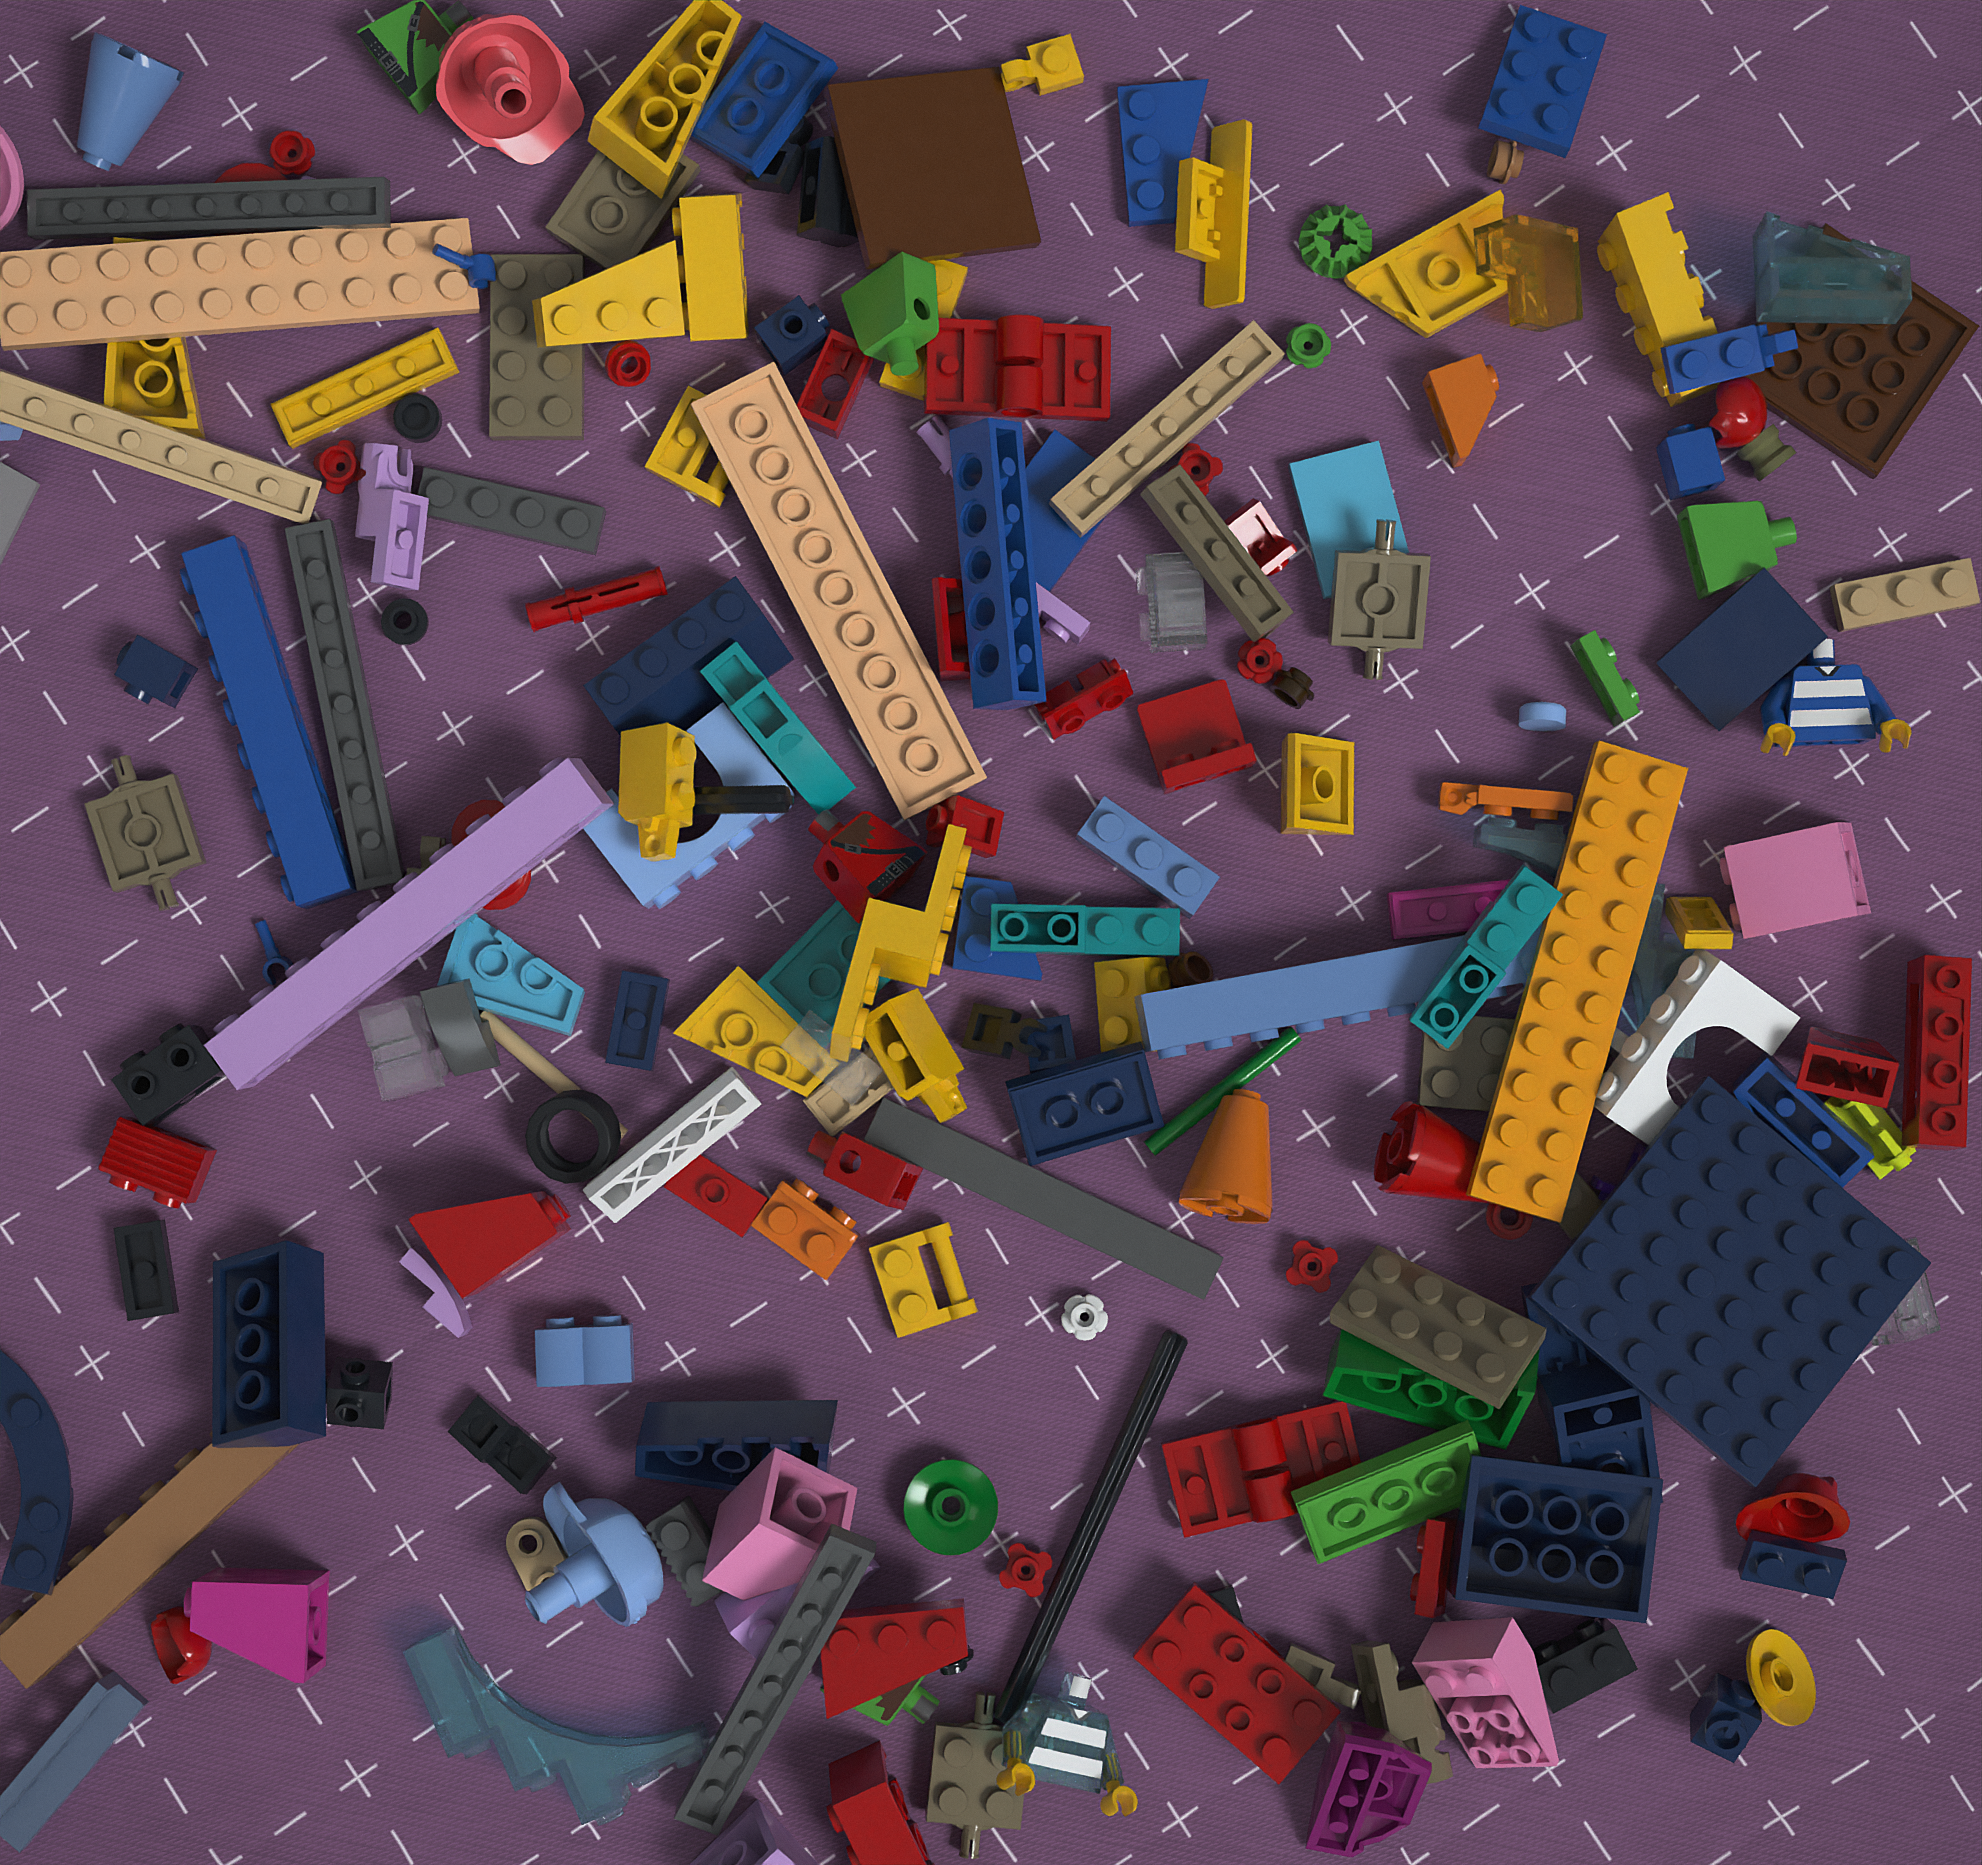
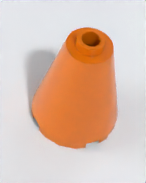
[1179,1089,1273,1224]

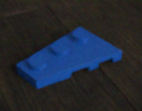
[1117,79,1209,227]

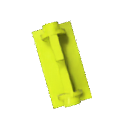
[1824,1097,1916,1180]

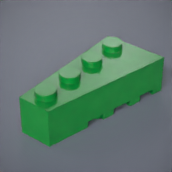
[1323,1328,1540,1450]

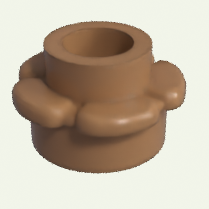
[1487,140,1524,184]

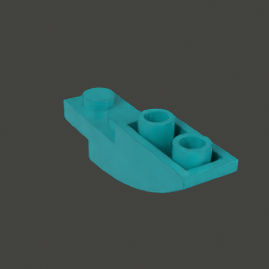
[700,641,856,815]
[1409,864,1563,1049]
[990,904,1180,957]

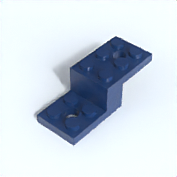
[1521,1282,1663,1503]

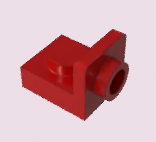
[926,795,1004,858]

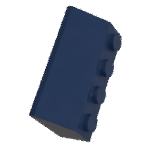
[583,576,794,737]
[212,1240,326,1448]

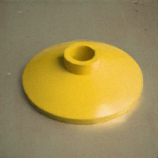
[1746,1629,1816,1726]

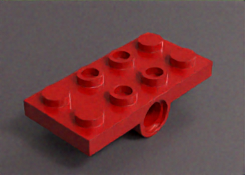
[924,315,1111,422]
[1161,1400,1361,1538]
[1133,1582,1341,1785]

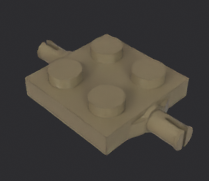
[1328,519,1431,680]
[84,755,206,911]
[925,1692,1030,1859]

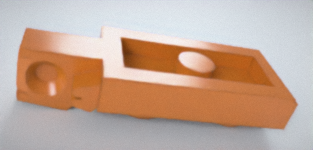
[1438,782,1574,820]

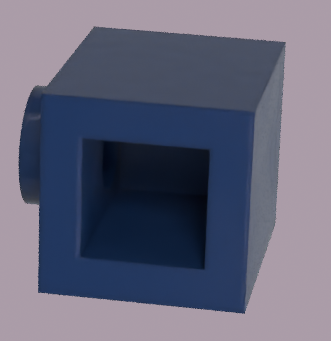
[754,295,830,376]
[114,634,198,708]

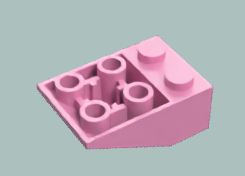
[1412,1617,1559,1768]

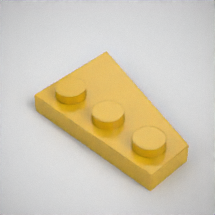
[673,966,840,1097]

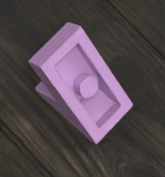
[1036,583,1091,645]

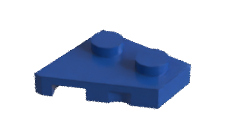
[952,876,1042,981]

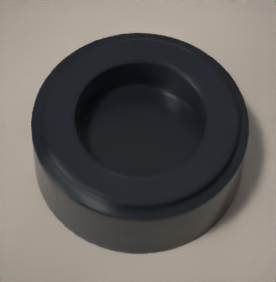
[393,394,442,443]

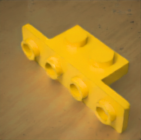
[1175,119,1252,309]

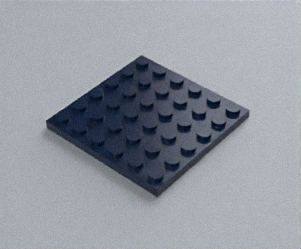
[1526,1076,1931,1487]

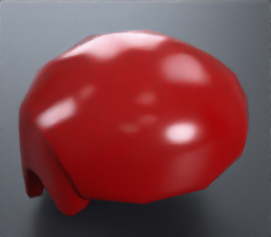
[1709,376,1767,449]
[150,1606,212,1684]

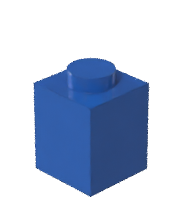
[1656,424,1725,501]

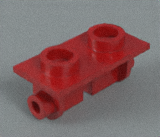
[1034,658,1133,740]

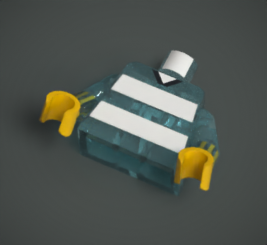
[996,1671,1138,1817]

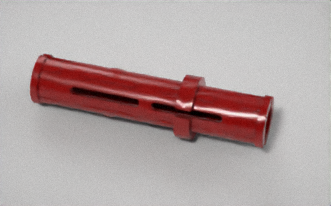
[525,566,668,632]

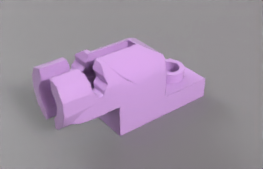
[355,443,429,590]

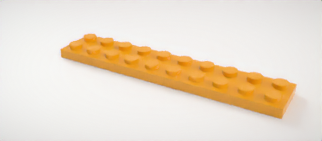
[1466,740,1688,1223]

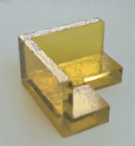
[1473,215,1583,333]

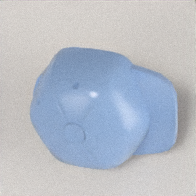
[525,1482,664,1627]

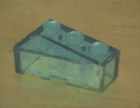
[1752,211,1912,324]

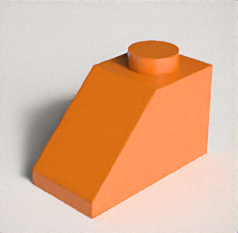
[1422,353,1499,468]

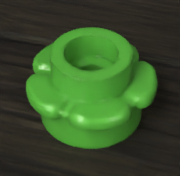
[1286,323,1331,369]

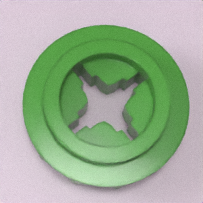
[1299,204,1372,279]

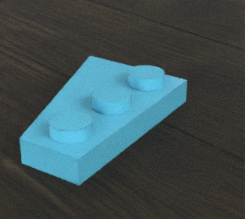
[437,914,585,1036]

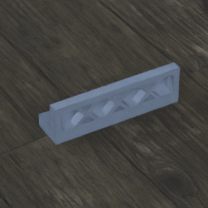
[0,1671,149,1853]

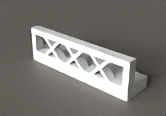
[583,1067,761,1223]

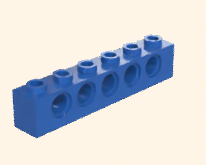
[949,418,1047,710]

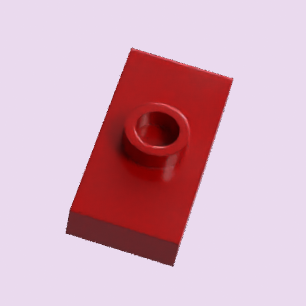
[664,1154,769,1238]

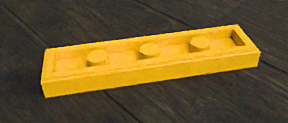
[270,328,460,449]

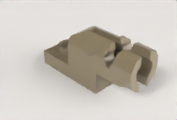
[1351,1640,1453,1784]

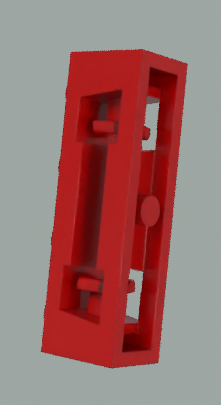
[1901,955,1972,1151]

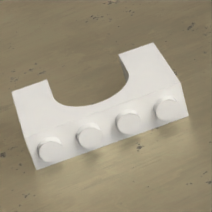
[1594,949,1801,1145]

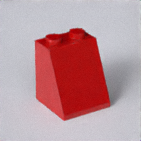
[408,1191,571,1299]

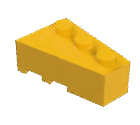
[672,193,749,341]
[532,240,685,348]

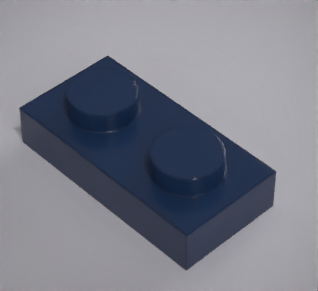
[605,971,670,1071]
[1738,1530,1847,1599]

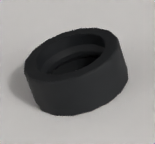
[525,1089,621,1184]

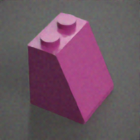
[184,1567,330,1683]

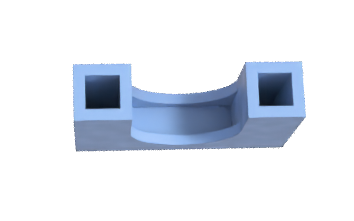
[583,703,795,909]

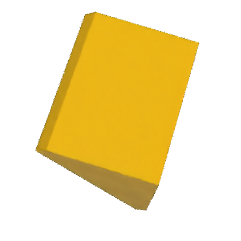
[1281,733,1354,835]

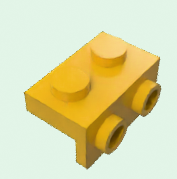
[1094,957,1171,1053]

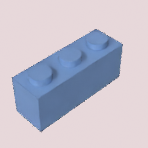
[1076,796,1220,919]

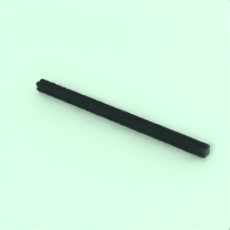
[994,1330,1188,1726]

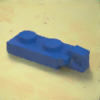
[1660,324,1798,394]

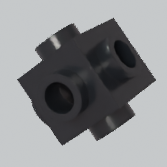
[325,1357,393,1429]

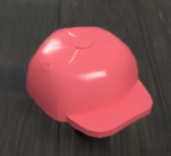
[436,13,585,165]

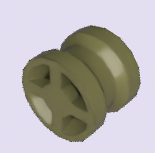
[1736,424,1797,482]

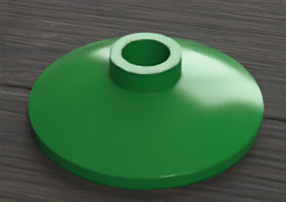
[904,1459,998,1555]

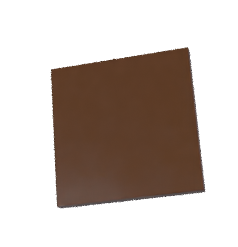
[823,67,1041,269]
[1745,223,1979,479]

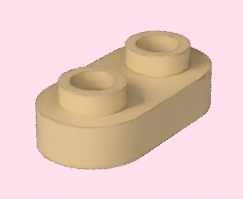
[506,1516,567,1591]

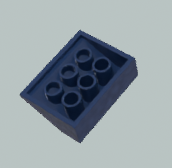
[1447,1454,1663,1623]

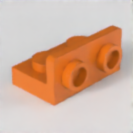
[751,1178,860,1281]

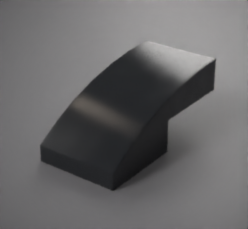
[448,1395,557,1494]

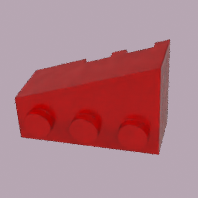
[821,1598,968,1719]

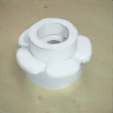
[1061,1294,1108,1341]

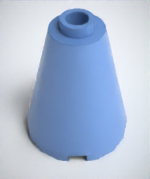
[77,32,184,171]

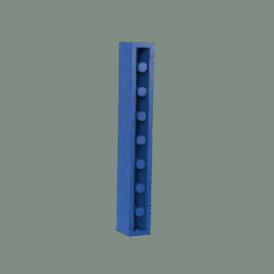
[180,535,359,909]

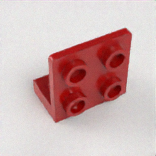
[1137,679,1257,795]

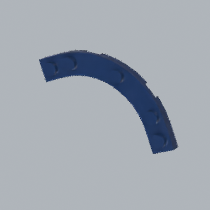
[0,1350,74,1596]

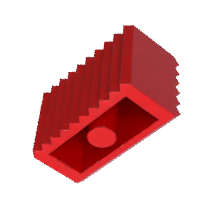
[98,1117,217,1209]

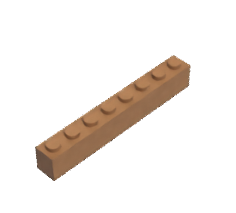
[0,1432,301,1689]

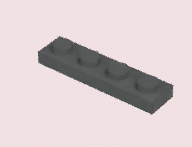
[418,467,606,556]

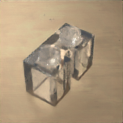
[358,995,449,1102]

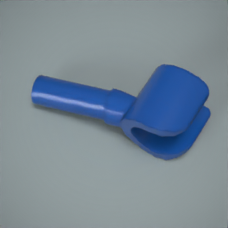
[432,244,496,289]
[255,920,293,985]

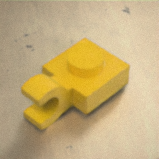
[1001,34,1084,96]

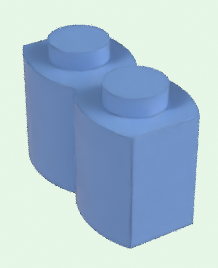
[535,1315,635,1387]

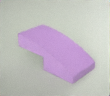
[399,1245,473,1338]

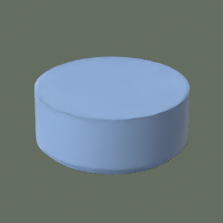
[1518,702,1566,732]

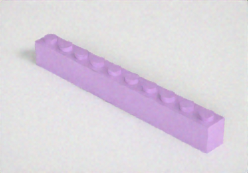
[204,756,614,1090]

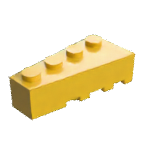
[587,0,742,199]
[1597,192,1720,407]
[104,237,205,439]

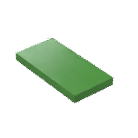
[1291,1420,1481,1564]

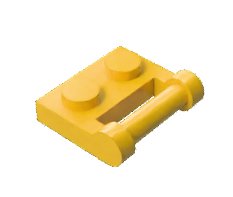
[645,386,729,508]
[869,1222,978,1338]

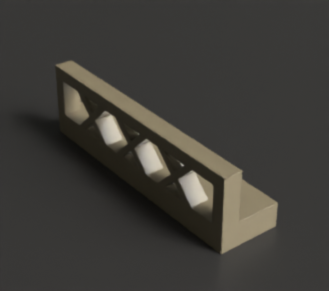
[1140,465,1294,642]

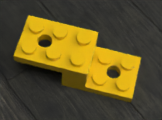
[829,824,972,1062]

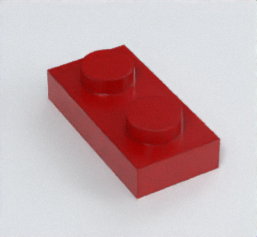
[1410,1516,1457,1618]

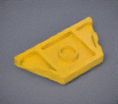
[1344,190,1509,338]

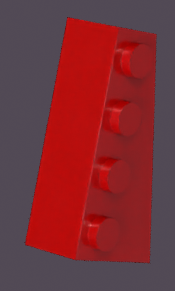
[826,1740,935,1865]

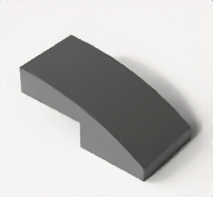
[420,978,501,1076]

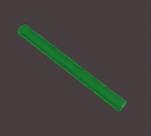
[1144,1026,1302,1156]

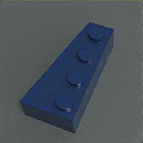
[635,1400,838,1491]

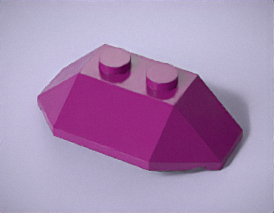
[1305,1720,1432,1858]

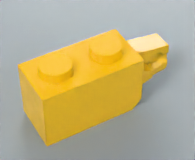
[618,723,696,862]
[864,988,967,1123]

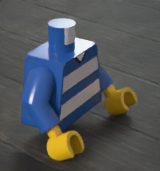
[1760,639,1911,756]

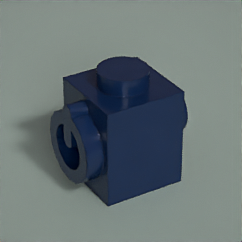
[1690,1673,1762,1763]

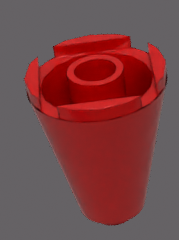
[1374,1101,1491,1204]

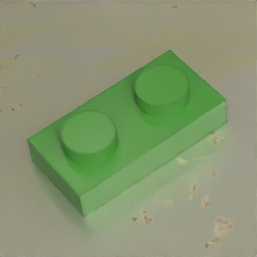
[1570,630,1640,727]

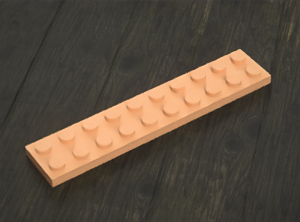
[0,218,480,351]
[691,362,987,821]

